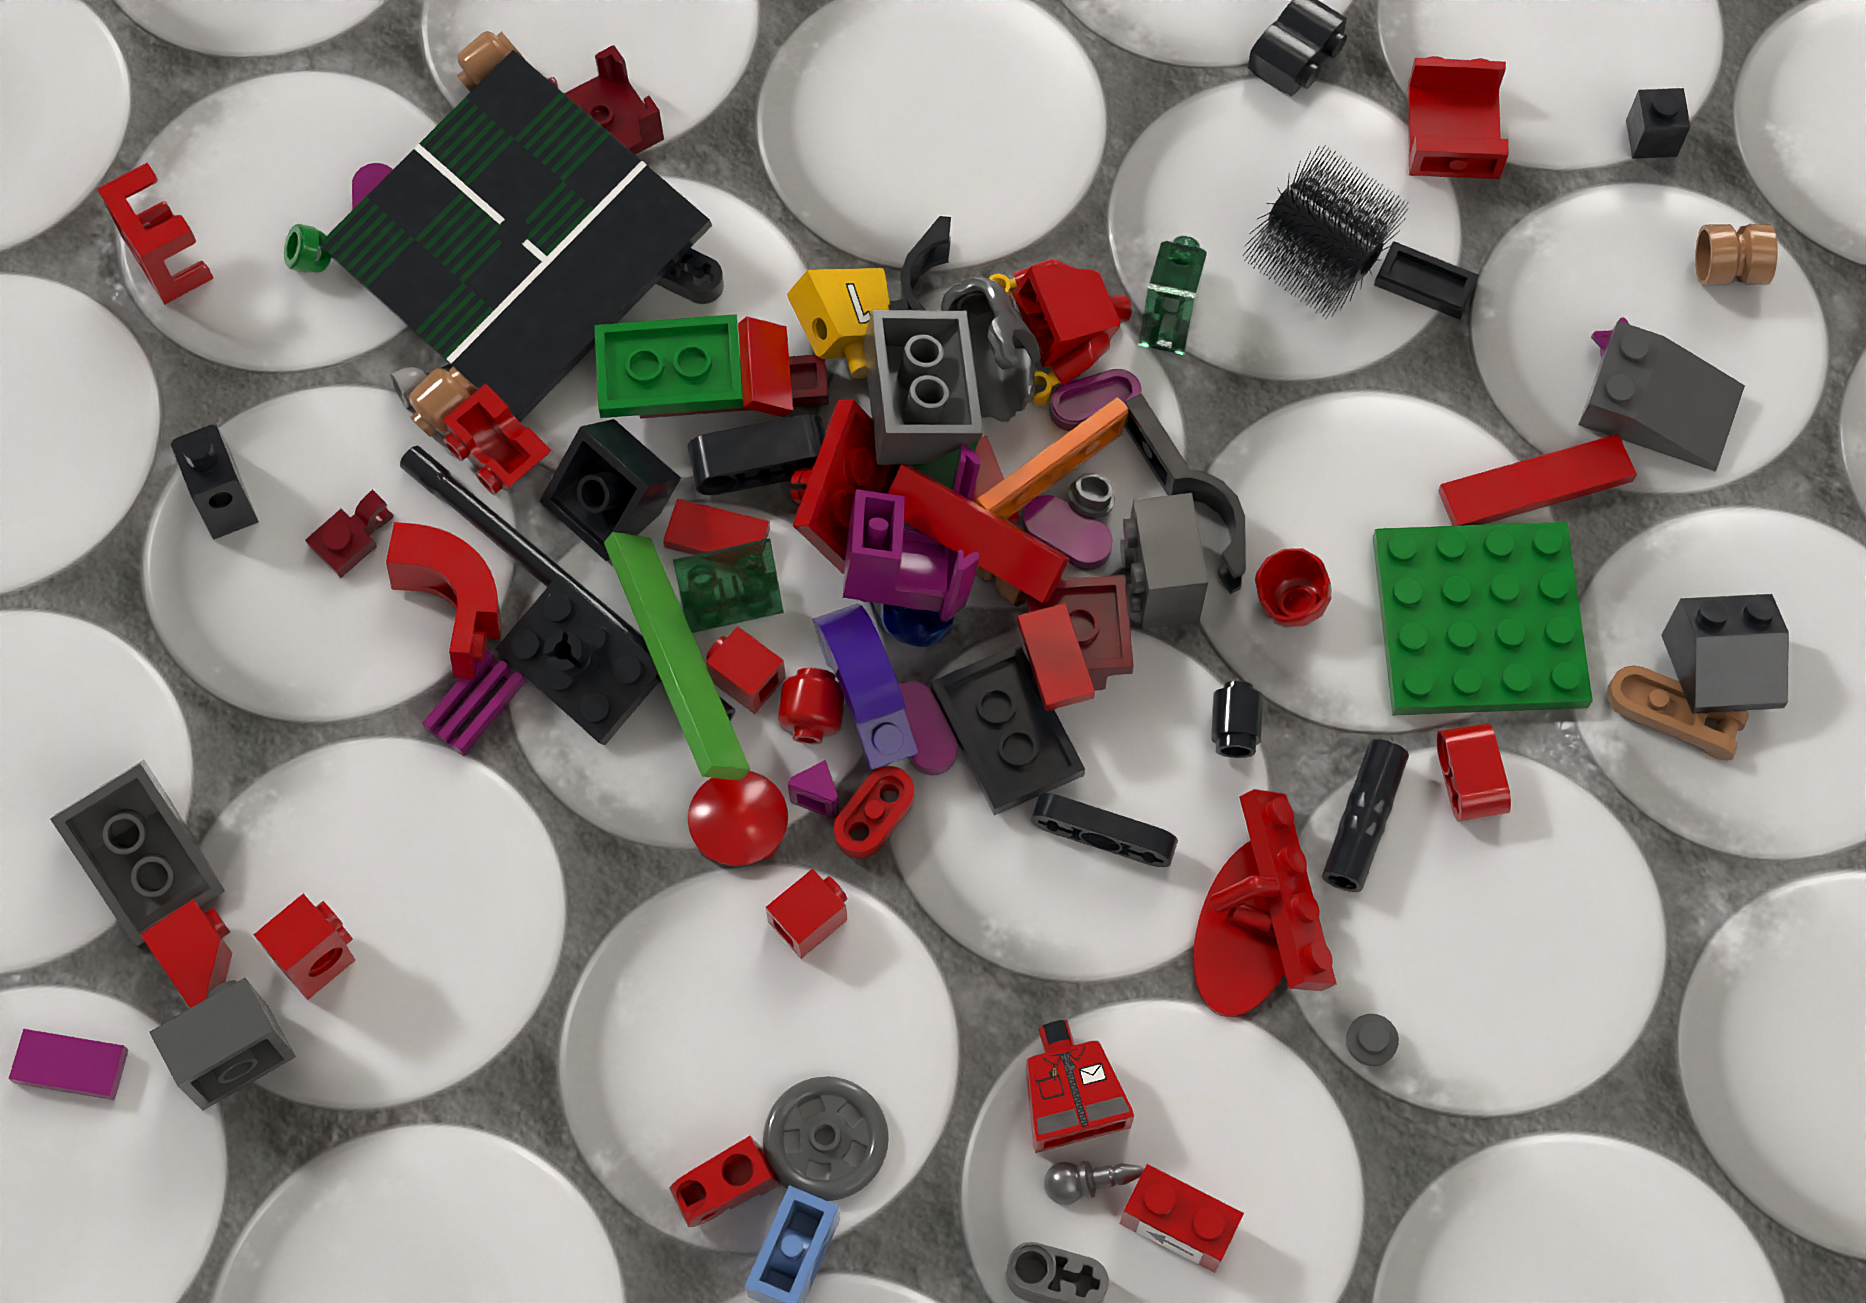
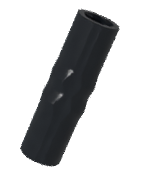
[1322,739,1409,892]

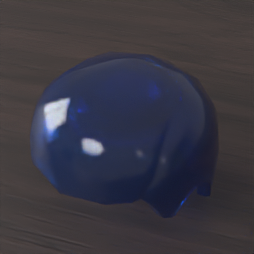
[880,603,955,647]

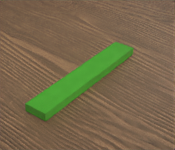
[604,532,751,780]

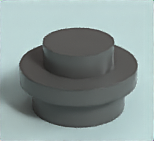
[1067,473,1115,518]
[1346,1014,1399,1066]

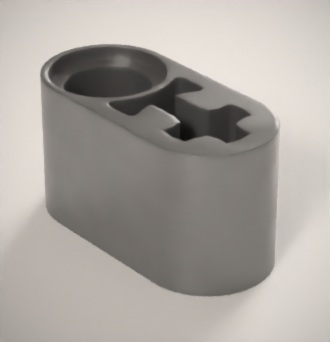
[1006,1242,1109,1303]

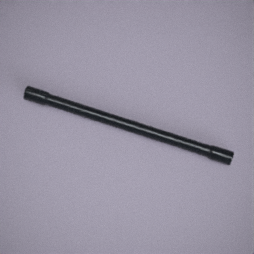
[400,445,736,721]

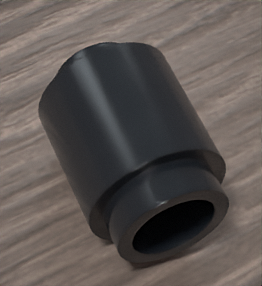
[1211,681,1263,758]

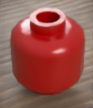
[778,668,845,745]

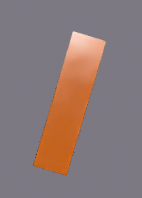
[976,397,1129,519]

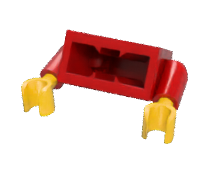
[989,259,1132,407]

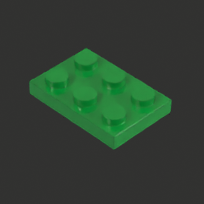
[594,314,744,418]

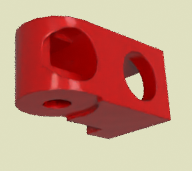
[669,1136,780,1228]

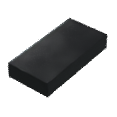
[1374,241,1479,320]

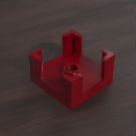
[548,45,664,155]

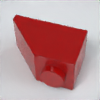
[140,899,232,1008]

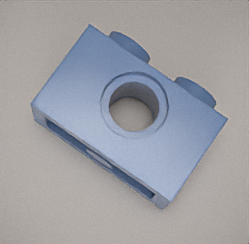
[745,1185,841,1303]

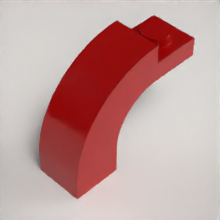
[386,522,502,679]

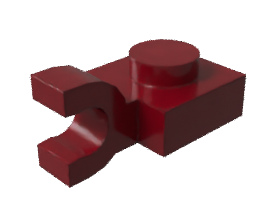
[305,489,394,578]

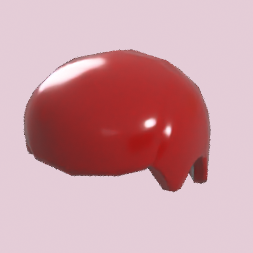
[1255,548,1332,628]

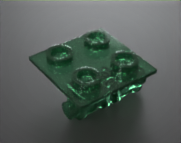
[673,538,784,633]

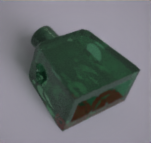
[1138,236,1207,355]

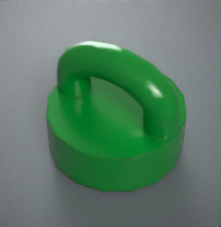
[284,224,331,273]

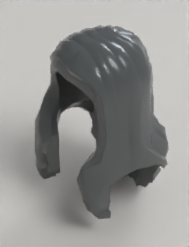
[941,277,1041,422]

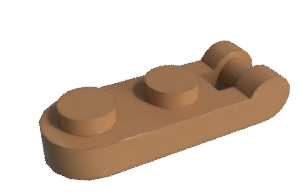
[1606,665,1749,761]

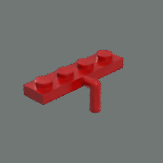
[1210,789,1337,991]

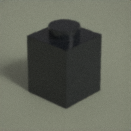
[1626,88,1691,159]

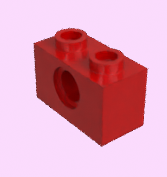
[253,893,356,1000]

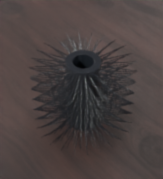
[1243,145,1409,319]

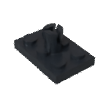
[495,574,661,745]

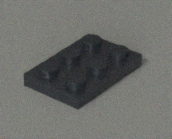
[930,643,1085,816]

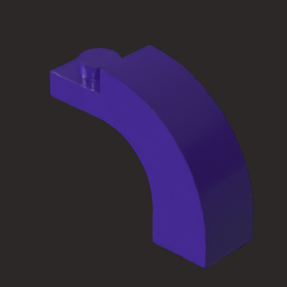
[812,603,918,770]

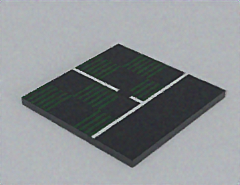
[319,50,712,422]

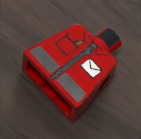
[1026,1020,1134,1153]

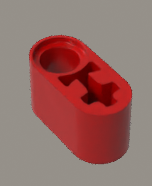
[1436,723,1511,821]

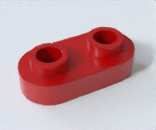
[834,766,915,859]

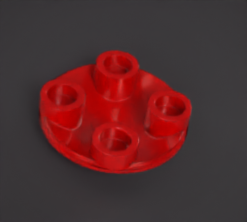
[688,771,788,866]

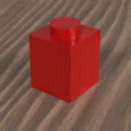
[706,626,786,714]
[765,868,848,959]

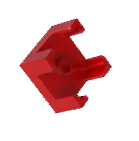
[97,162,214,305]

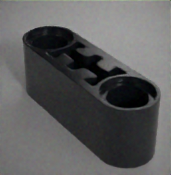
[687,414,826,495]

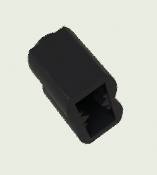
[1248,0,1347,96]

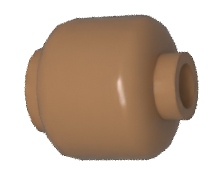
[457,31,525,92]
[409,367,478,437]

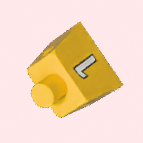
[787,268,890,379]

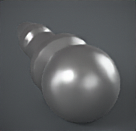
[1044,1161,1144,1205]

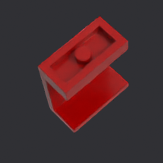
[1408,56,1509,180]

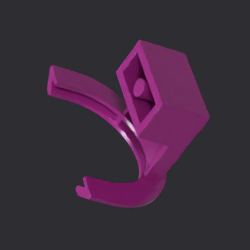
[842,443,980,622]

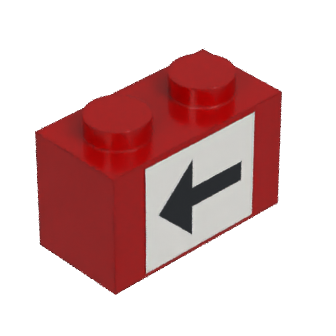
[1119,1164,1244,1273]

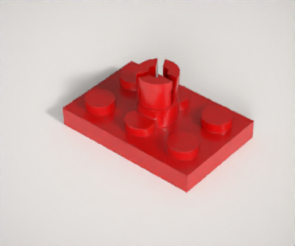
[790,399,897,574]

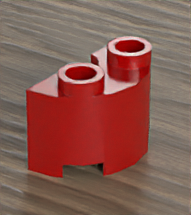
[443,383,552,495]

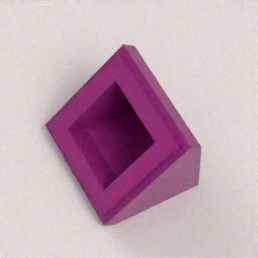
[788,760,839,819]

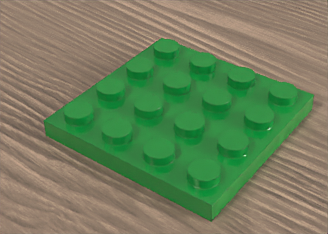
[1373,522,1593,716]

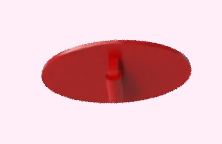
[1193,840,1285,1017]

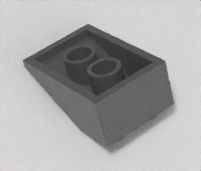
[1578,321,1745,471]
[50,760,225,947]

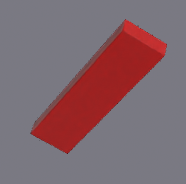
[1438,434,1637,526]
[888,464,1070,603]

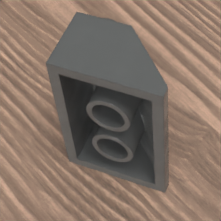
[863,310,983,465]

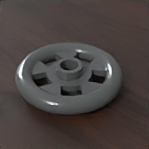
[763,1076,889,1201]

